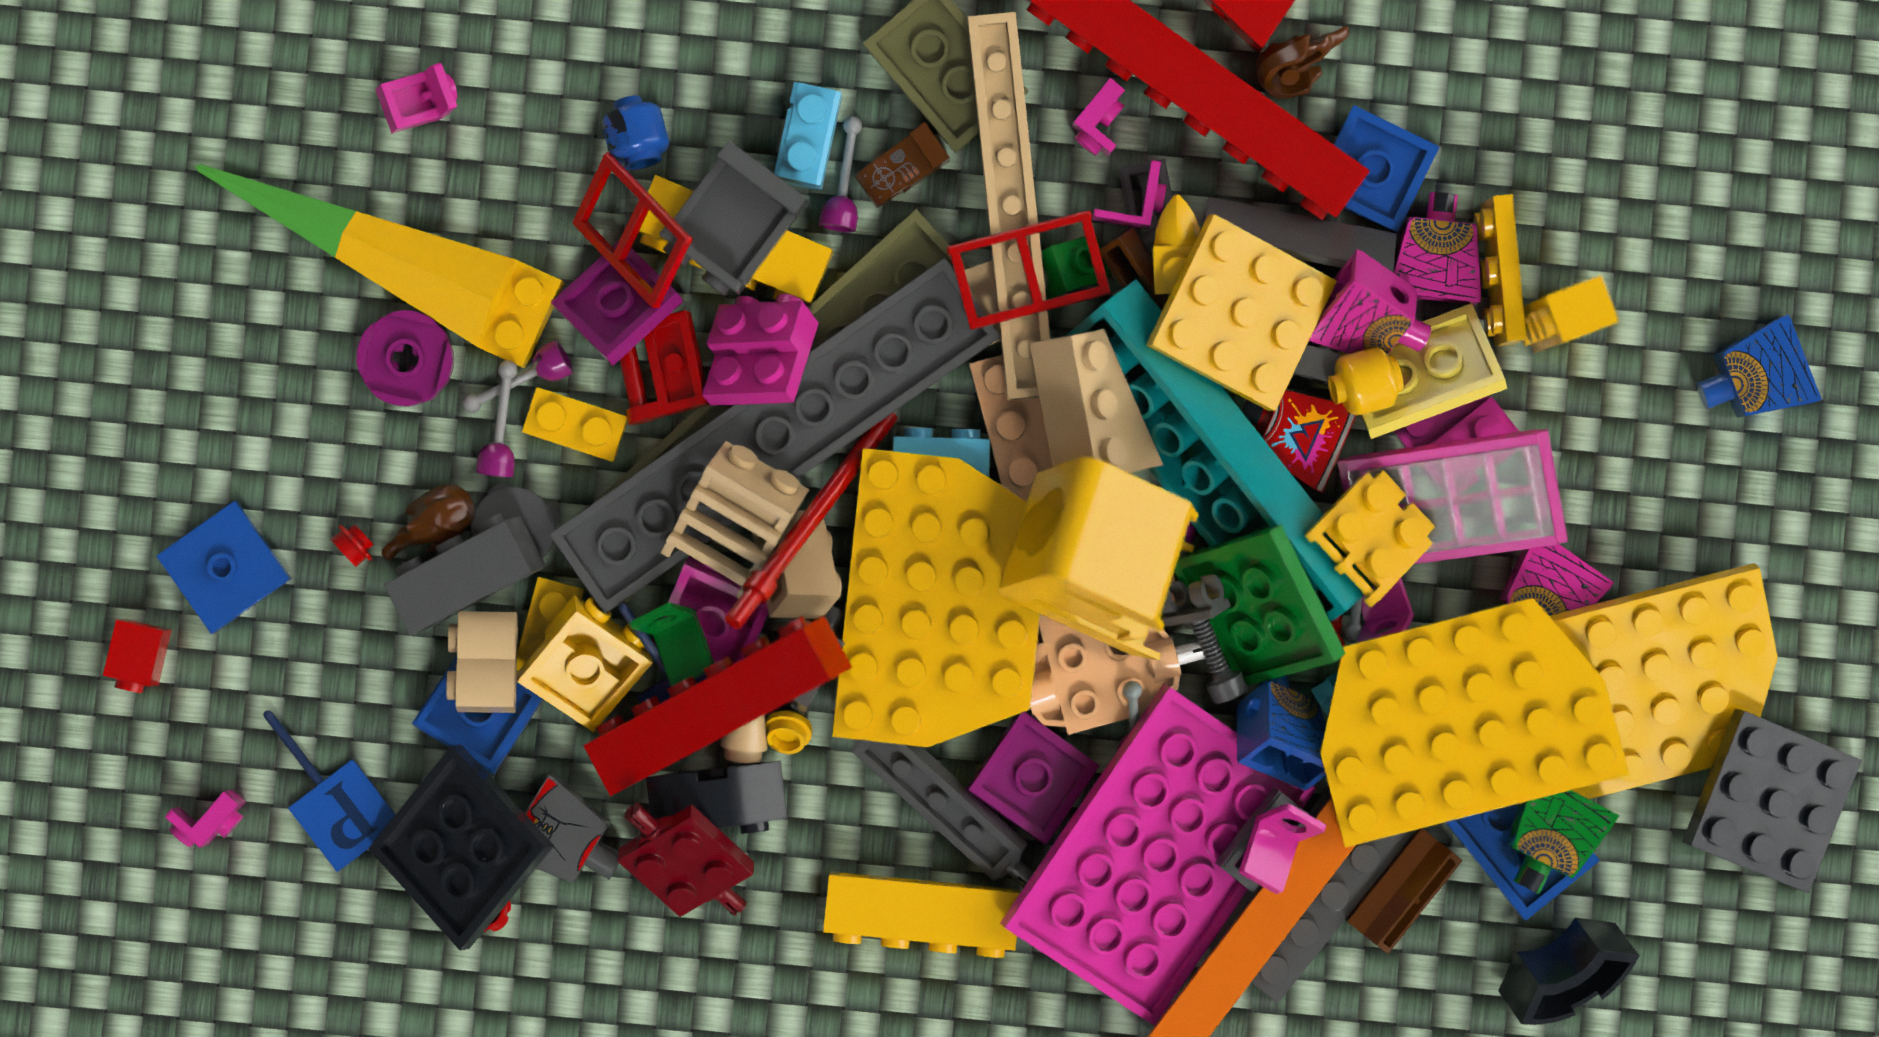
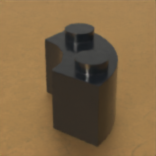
[646,761,788,834]
[1498,917,1640,1025]

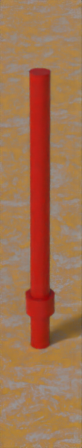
[725,412,898,629]

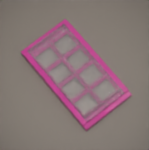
[1337,429,1568,565]

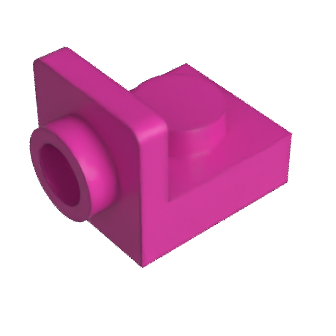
[1071,78,1125,156]

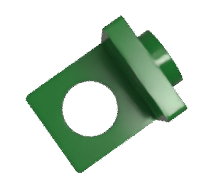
[1041,233,1112,300]
[629,602,714,686]

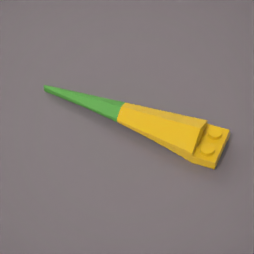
[194,164,565,369]

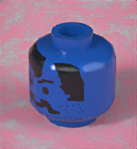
[602,95,669,170]

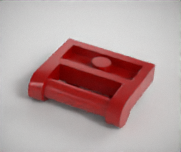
[619,310,710,425]

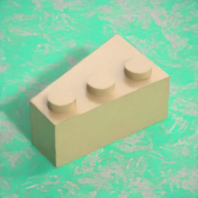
[1030,329,1163,473]

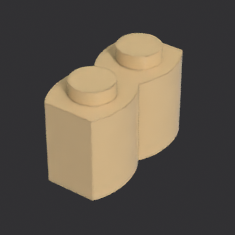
[447,611,518,713]

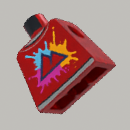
[1241,390,1356,494]

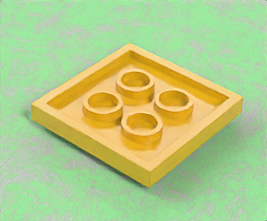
[1146,214,1337,411]

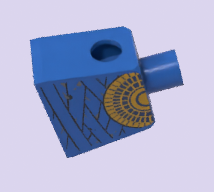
[1696,314,1822,418]
[1237,675,1326,791]

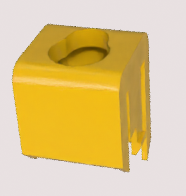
[999,457,1198,661]

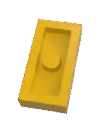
[522,387,628,462]
[517,577,586,671]

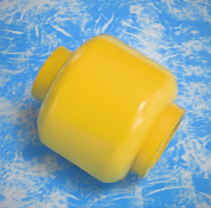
[1328,347,1404,416]

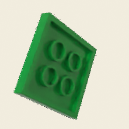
[1174,524,1346,686]

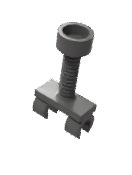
[1162,574,1248,704]

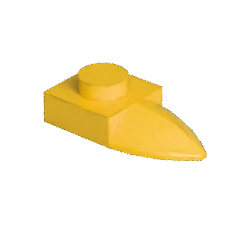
[1153,195,1201,294]

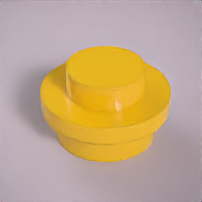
[765,710,813,754]

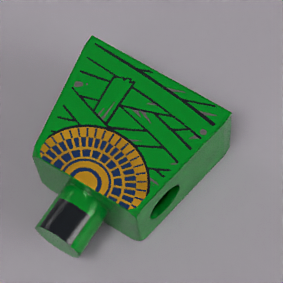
[1507,790,1619,894]

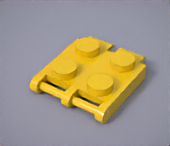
[1304,470,1435,607]

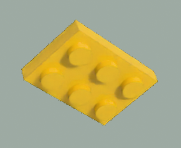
[1474,194,1527,347]

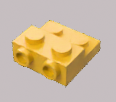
[516,595,653,732]

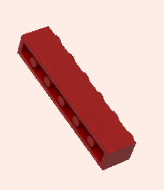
[583,615,853,796]

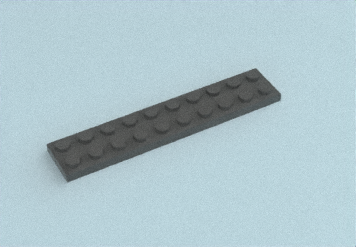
[549,258,1000,613]

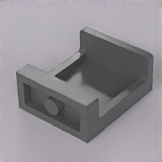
[659,140,808,295]

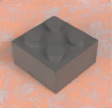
[1292,344,1340,386]

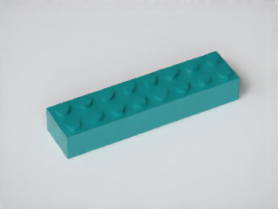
[1066,279,1374,622]

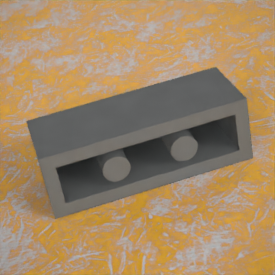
[384,513,546,636]

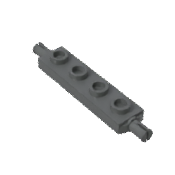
[852,739,1034,888]

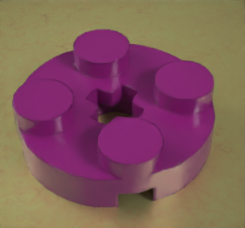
[356,310,454,407]

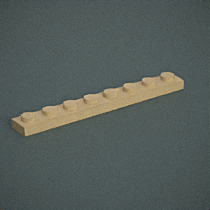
[967,12,1050,401]

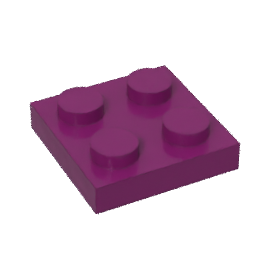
[551,239,683,366]
[965,712,1100,845]

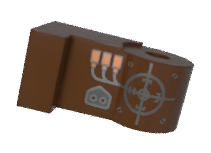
[855,122,950,208]

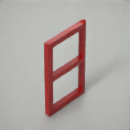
[572,152,693,308]
[947,210,1111,331]

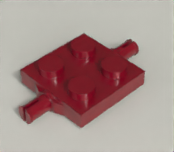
[617,803,754,917]

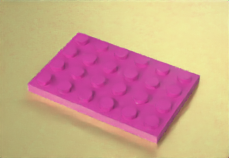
[1000,683,1317,1026]

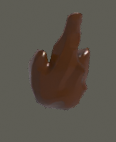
[1256,26,1349,99]
[382,484,475,560]

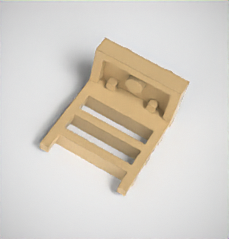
[661,441,809,598]

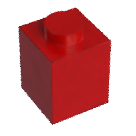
[103,619,172,693]

